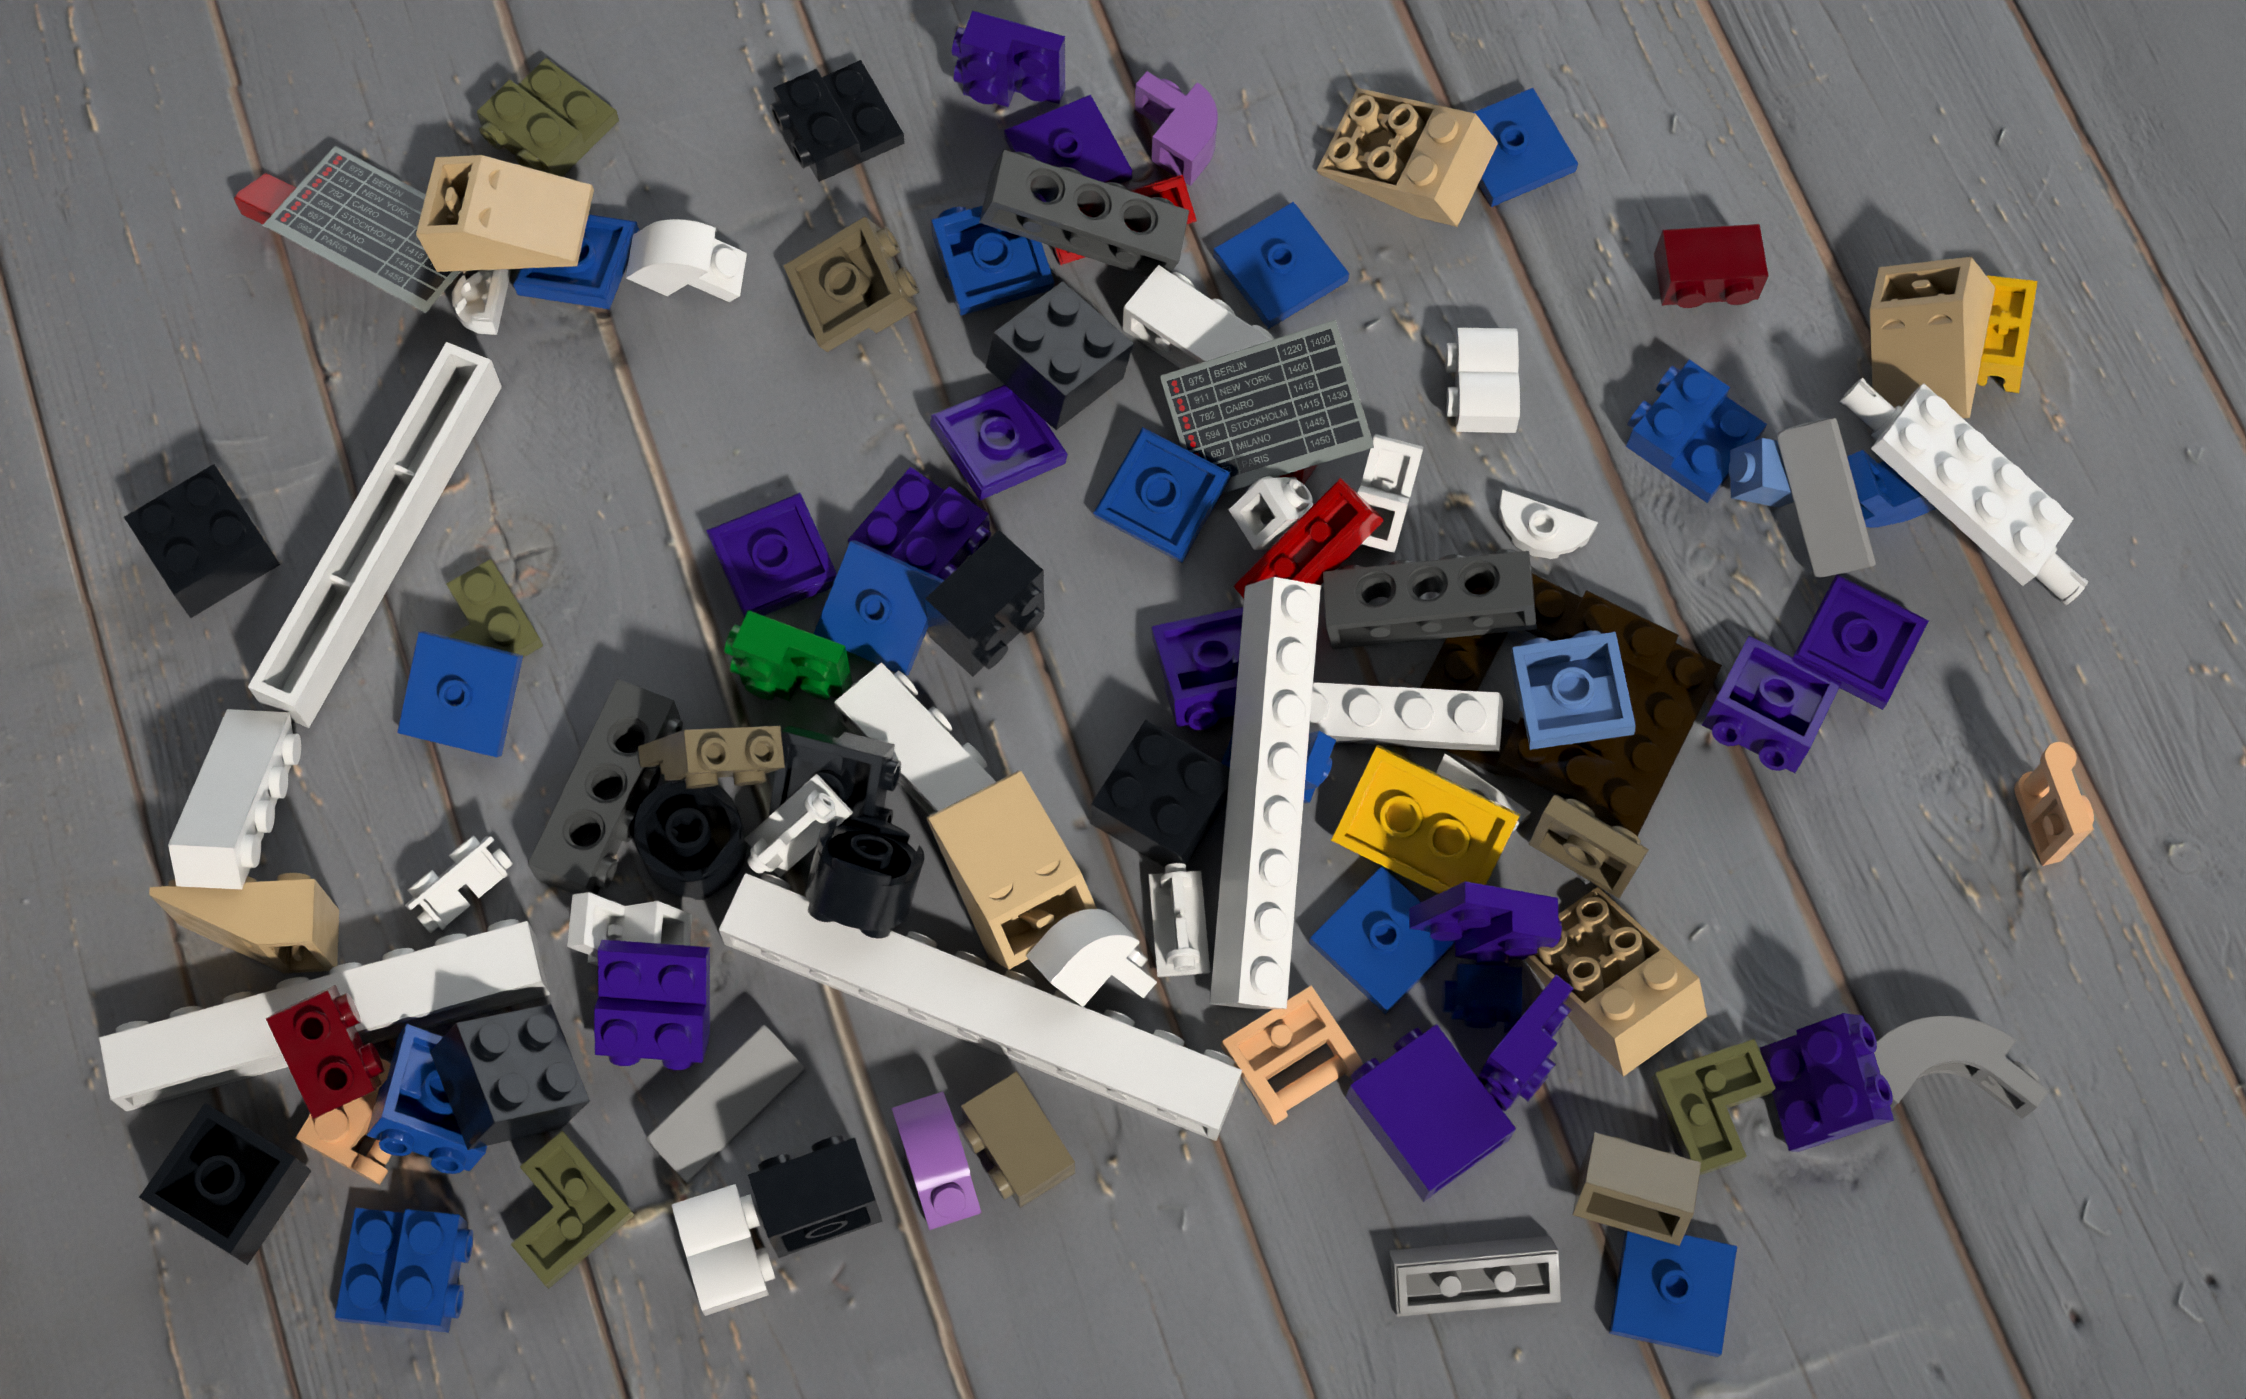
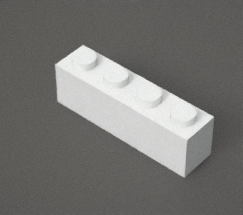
[1123,265,1274,369]
[834,662,996,816]
[1309,682,1503,752]
[168,709,301,890]

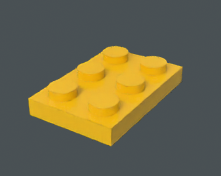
[1331,745,1521,894]

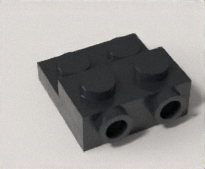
[770,60,905,182]
[768,725,901,826]

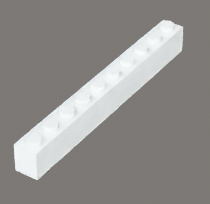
[719,873,1242,1141]

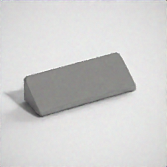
[1776,417,1876,578]
[646,1025,806,1184]
[1389,1236,1561,1317]

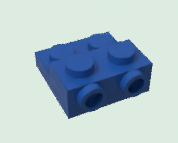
[931,205,1055,316]
[1626,359,1767,503]
[366,1024,487,1174]
[335,1208,473,1333]

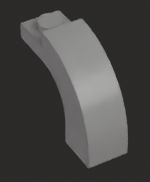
[1874,1016,2049,1119]

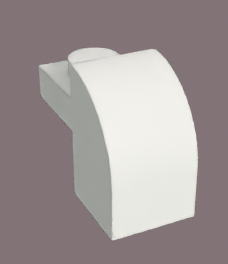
[626,219,747,302]
[1358,434,1424,553]
[567,892,692,966]
[1026,909,1157,1007]

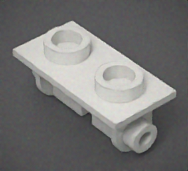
[745,774,853,877]
[405,835,513,934]
[1149,863,1210,977]

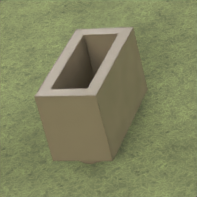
[958,1071,1075,1208]
[1572,1132,1701,1246]

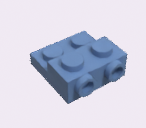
[1511,631,1636,750]

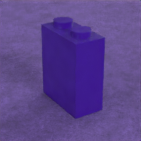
[1346,1024,1516,1202]

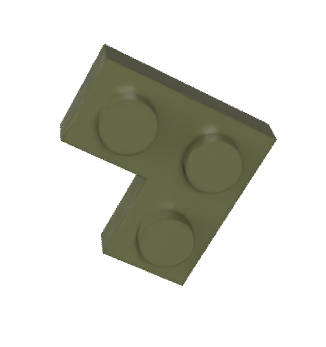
[446,559,543,657]
[1651,1039,1776,1176]
[511,1130,634,1289]

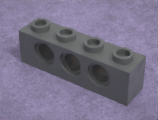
[979,150,1189,277]
[1323,549,1537,649]
[528,679,683,895]

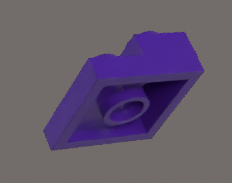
[952,11,1065,107]
[848,467,991,580]
[1151,607,1243,730]
[1702,636,1842,773]
[1409,881,1562,969]
[594,939,710,1070]
[1478,974,1574,1111]
[1760,1013,1894,1152]

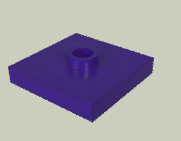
[1004,95,1132,202]
[930,385,1068,500]
[706,493,837,618]
[1793,574,1929,710]

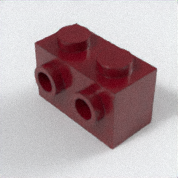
[1654,224,1769,308]
[266,985,384,1119]

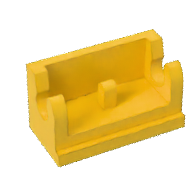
[1977,275,2038,393]

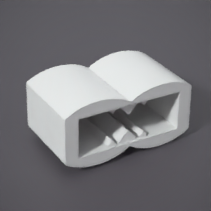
[1445,328,1520,433]
[671,1184,776,1316]

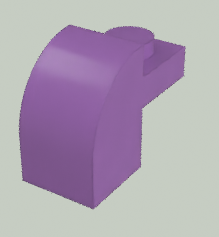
[1135,71,1218,186]
[891,1091,982,1230]

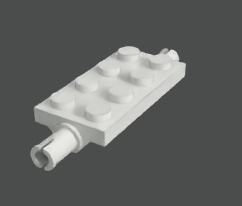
[1840,377,2088,605]

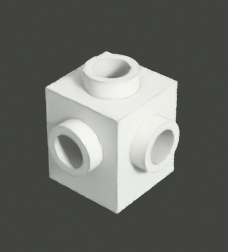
[1228,476,1313,550]

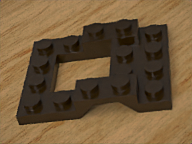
[1420,573,1722,837]

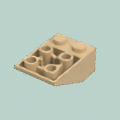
[1316,88,1498,227]
[416,155,594,272]
[1870,257,1995,418]
[926,770,1097,969]
[149,873,339,974]
[1525,887,1707,1077]

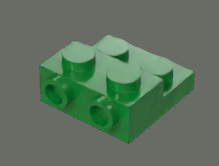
[724,610,853,701]

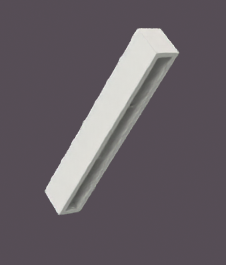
[248,342,502,728]
[1210,577,1321,1010]
[99,919,550,1112]

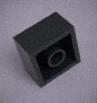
[985,281,1134,430]
[124,464,280,618]
[925,530,1045,677]
[1090,719,1230,867]
[430,1004,590,1150]
[139,1103,311,1266]
[748,1136,883,1258]

